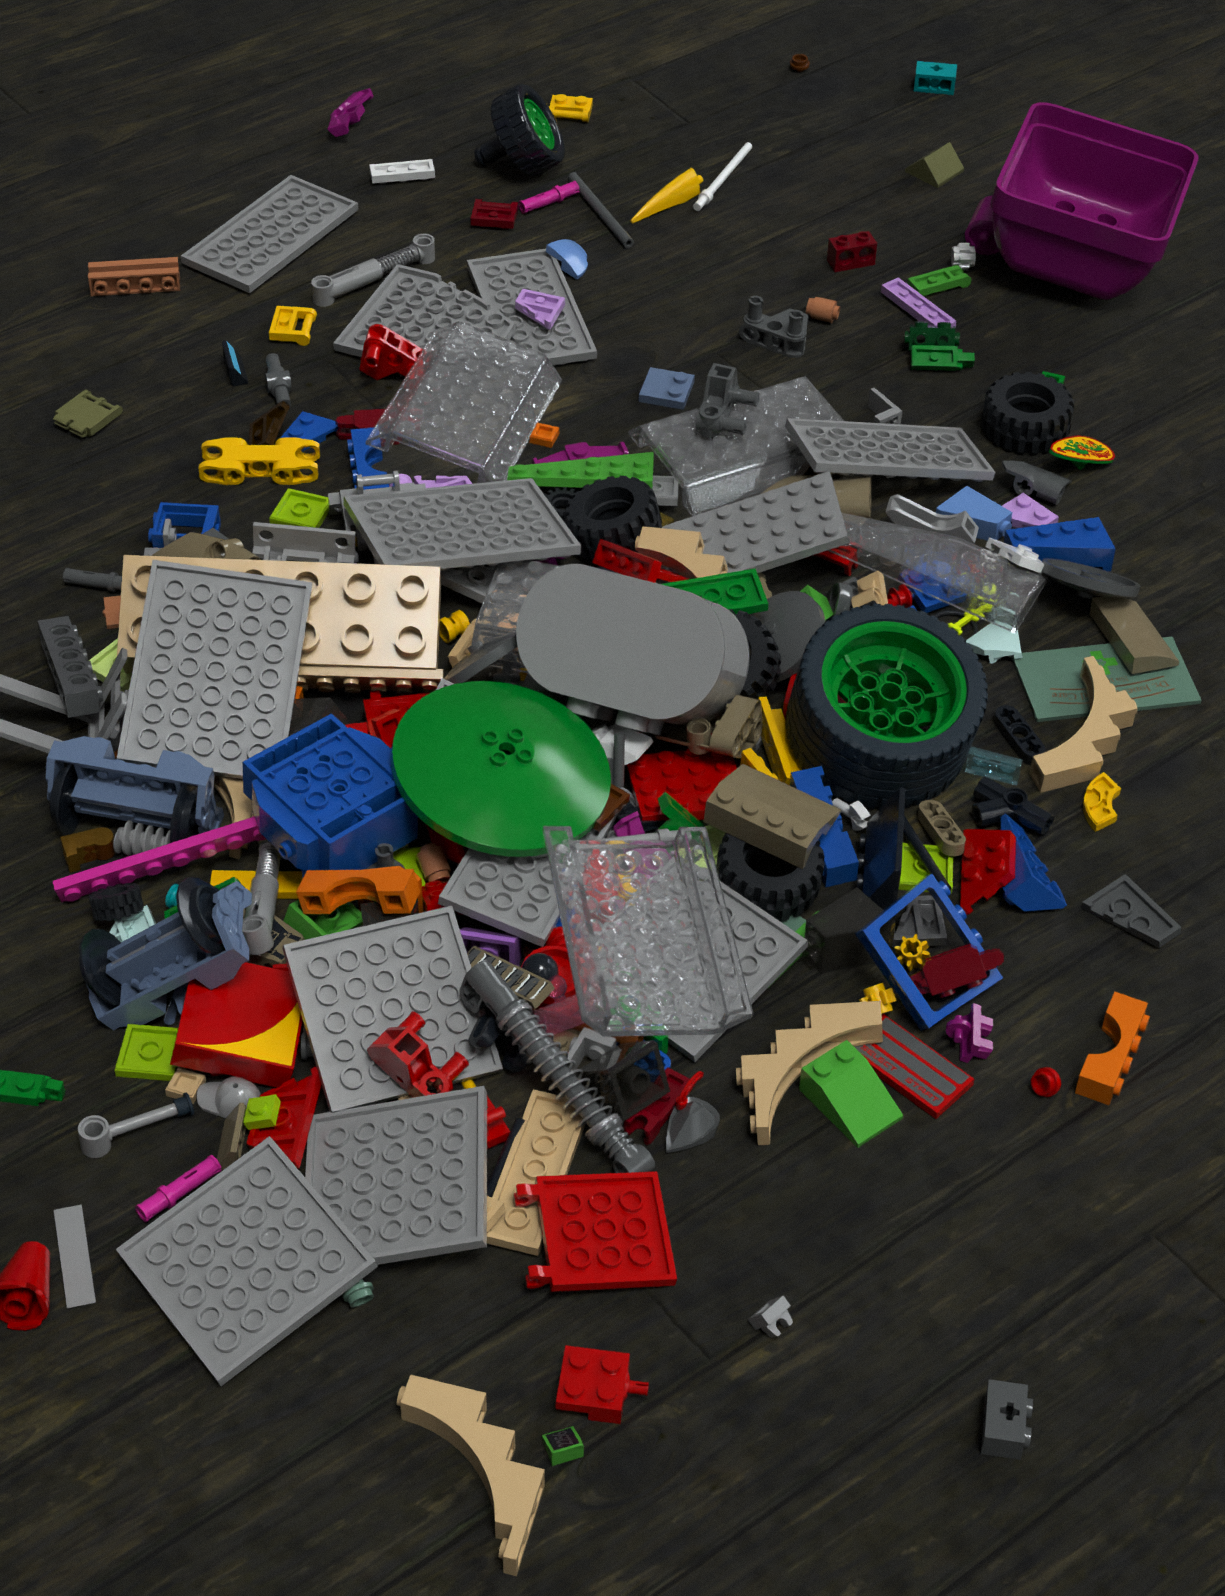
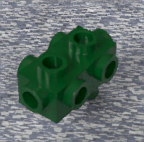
[904,321,960,350]

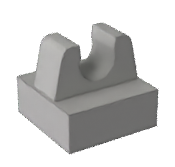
[748,1296,793,1338]

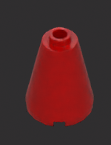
[0,1241,50,1331]

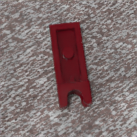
[623,1067,690,1145]

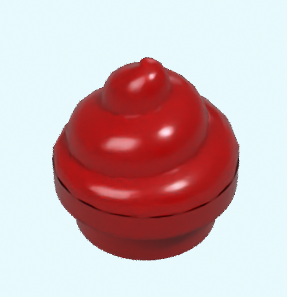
[1031,1067,1061,1097]

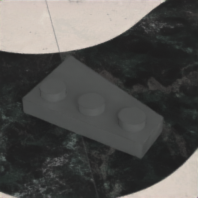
[1082,874,1181,948]

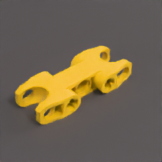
[198,437,320,485]

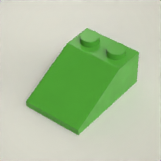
[799,1040,903,1148]

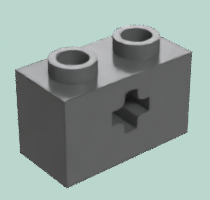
[981,1379,1033,1460]

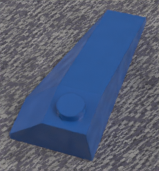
[1001,814,1067,911]

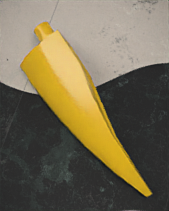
[630,168,703,223]

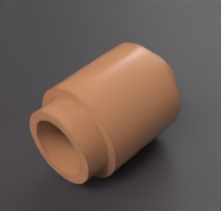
[806,297,840,323]
[416,843,451,883]

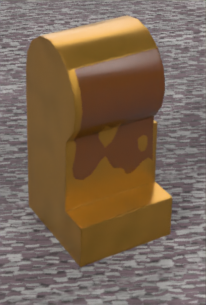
[60,827,116,873]

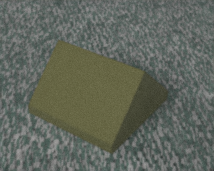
[905,142,964,188]

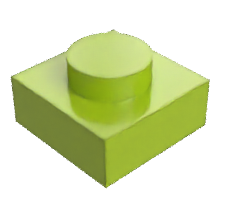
[243,1094,281,1130]

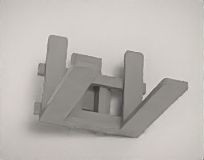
[0,648,129,753]

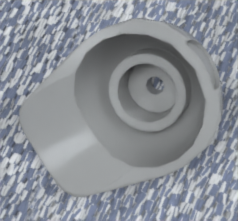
[197,1077,261,1118]

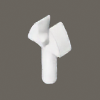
[832,798,870,831]

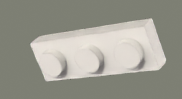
[369,159,435,184]

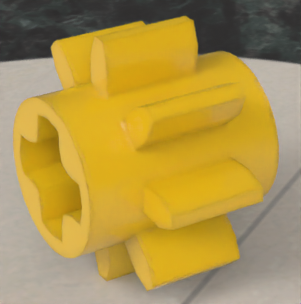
[895,934,931,972]
[859,983,897,1015]

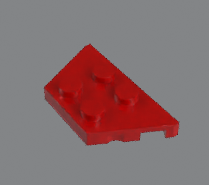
[960,829,1016,915]
[246,1067,321,1168]

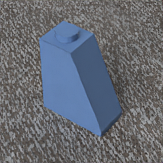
[936,486,1013,541]

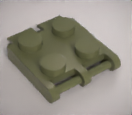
[53,389,123,438]

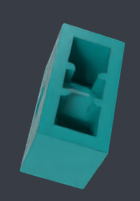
[914,61,957,95]

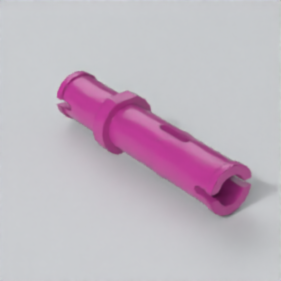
[519,181,580,214]
[135,1155,222,1222]

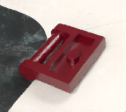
[471,199,519,229]

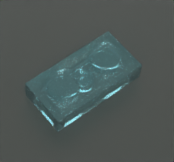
[965,746,1023,785]

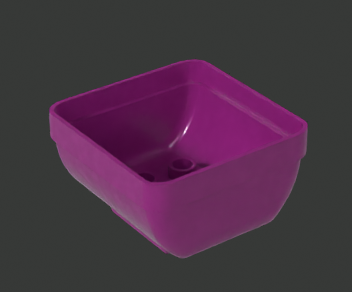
[965,102,1199,300]

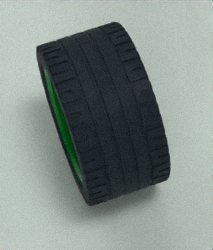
[785,604,988,809]

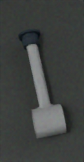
[78,1092,194,1158]

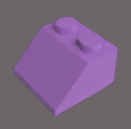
[460,927,522,966]

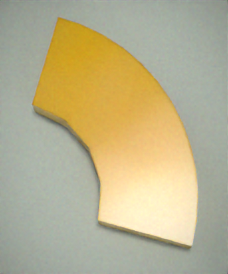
[1083,772,1121,832]

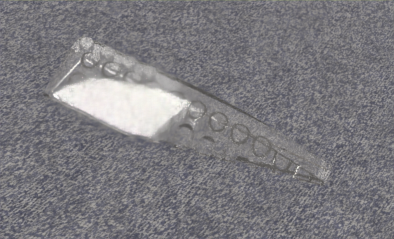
[827,513,1049,633]

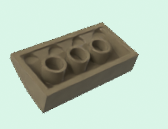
[1090,597,1179,674]

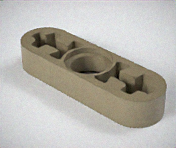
[918,800,966,856]

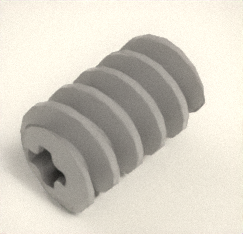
[113,820,170,856]

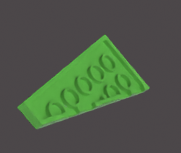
[507,452,654,489]

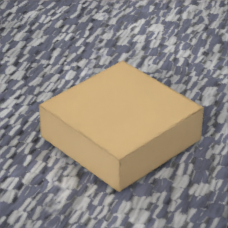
[165,1067,206,1104]

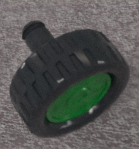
[474,84,565,176]

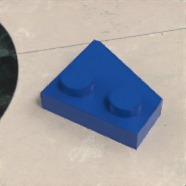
[281,411,340,451]

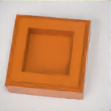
[529,423,559,448]

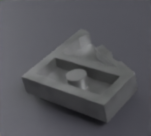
[891,895,947,947]

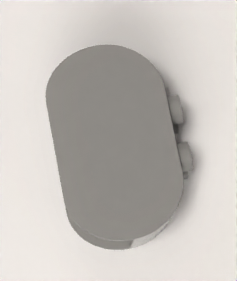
[516,564,749,735]

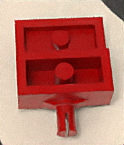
[556,1345,649,1424]

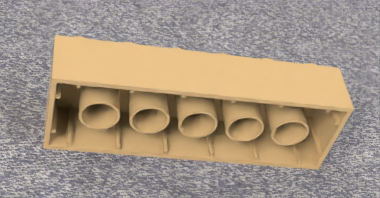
[117,555,441,673]

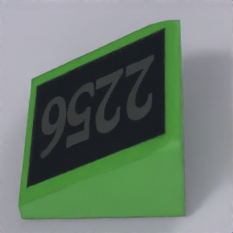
[542,1426,584,1466]

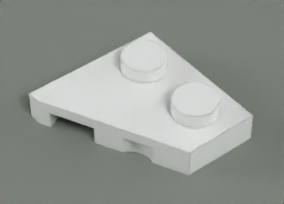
[985,537,1044,573]

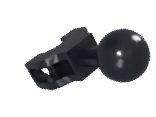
[469,953,559,1073]

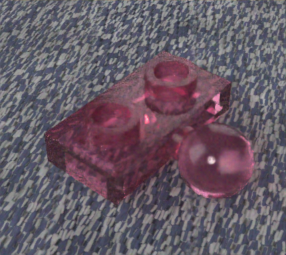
[533,975,599,1036]

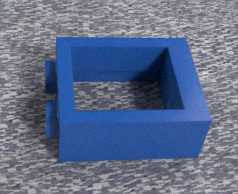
[148,502,221,548]

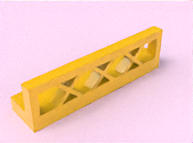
[758,696,802,785]

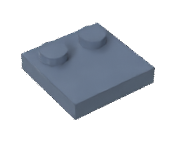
[639,367,695,410]

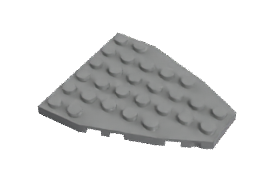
[333,264,516,361]

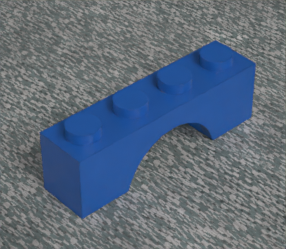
[347,427,389,490]

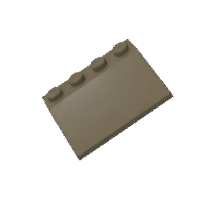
[703,764,841,869]

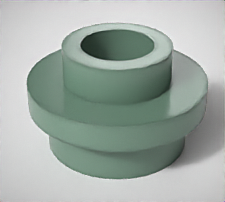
[342,1279,374,1307]

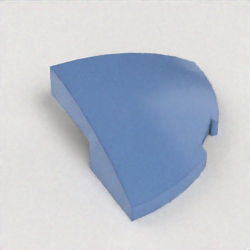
[546,239,588,279]

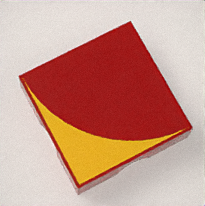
[170,962,303,1088]

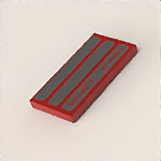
[855,1014,975,1119]

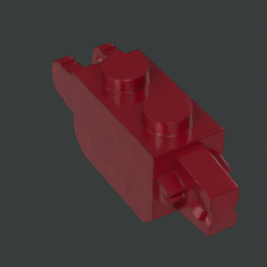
[335,408,420,445]
[909,943,1004,998]

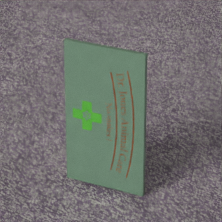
[1011,637,1202,722]

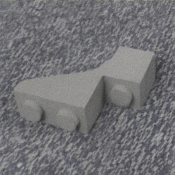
[886,494,979,553]

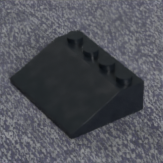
[855,787,905,926]

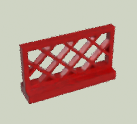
[592,539,689,583]

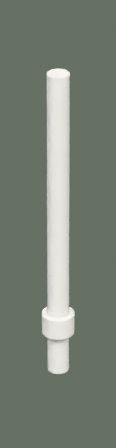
[693,142,752,211]

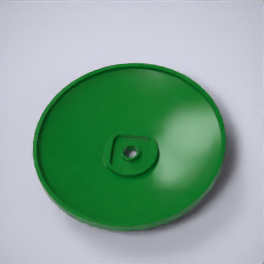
[391,681,611,857]

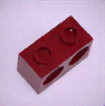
[827,231,877,272]

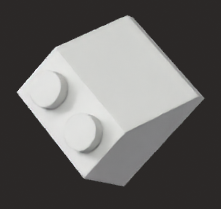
[592,724,653,765]

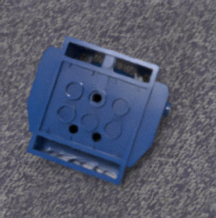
[242,713,418,879]

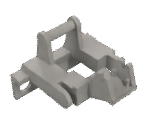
[328,471,426,564]
[252,522,355,563]

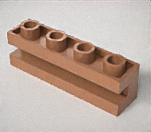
[88,257,180,296]

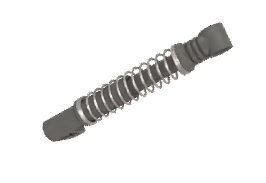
[460,959,655,1173]

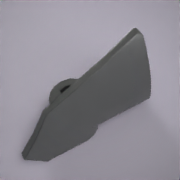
[1001,460,1072,505]

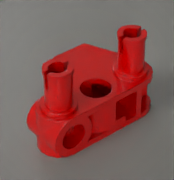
[359,324,432,392]
[367,1011,469,1098]

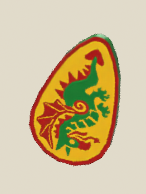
[1049,435,1115,470]

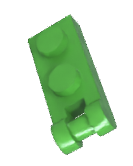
[907,265,971,296]

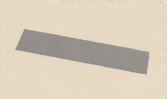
[54,1204,96,1308]

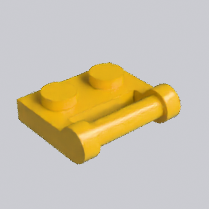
[549,94,593,123]
[269,306,317,346]

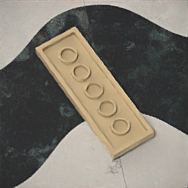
[297,665,444,695]
[487,1089,585,1256]

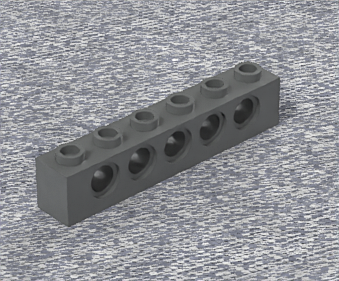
[38,616,103,718]

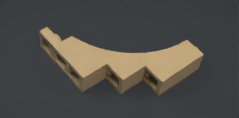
[635,526,728,579]
[397,1375,545,1576]

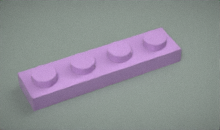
[881,277,956,328]

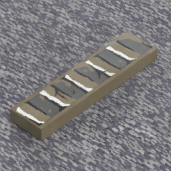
[467,946,555,1009]

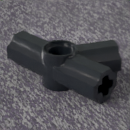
[972,776,1055,835]

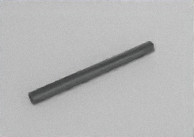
[568,172,634,248]

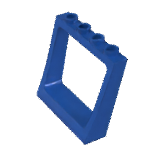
[856,873,1003,1030]

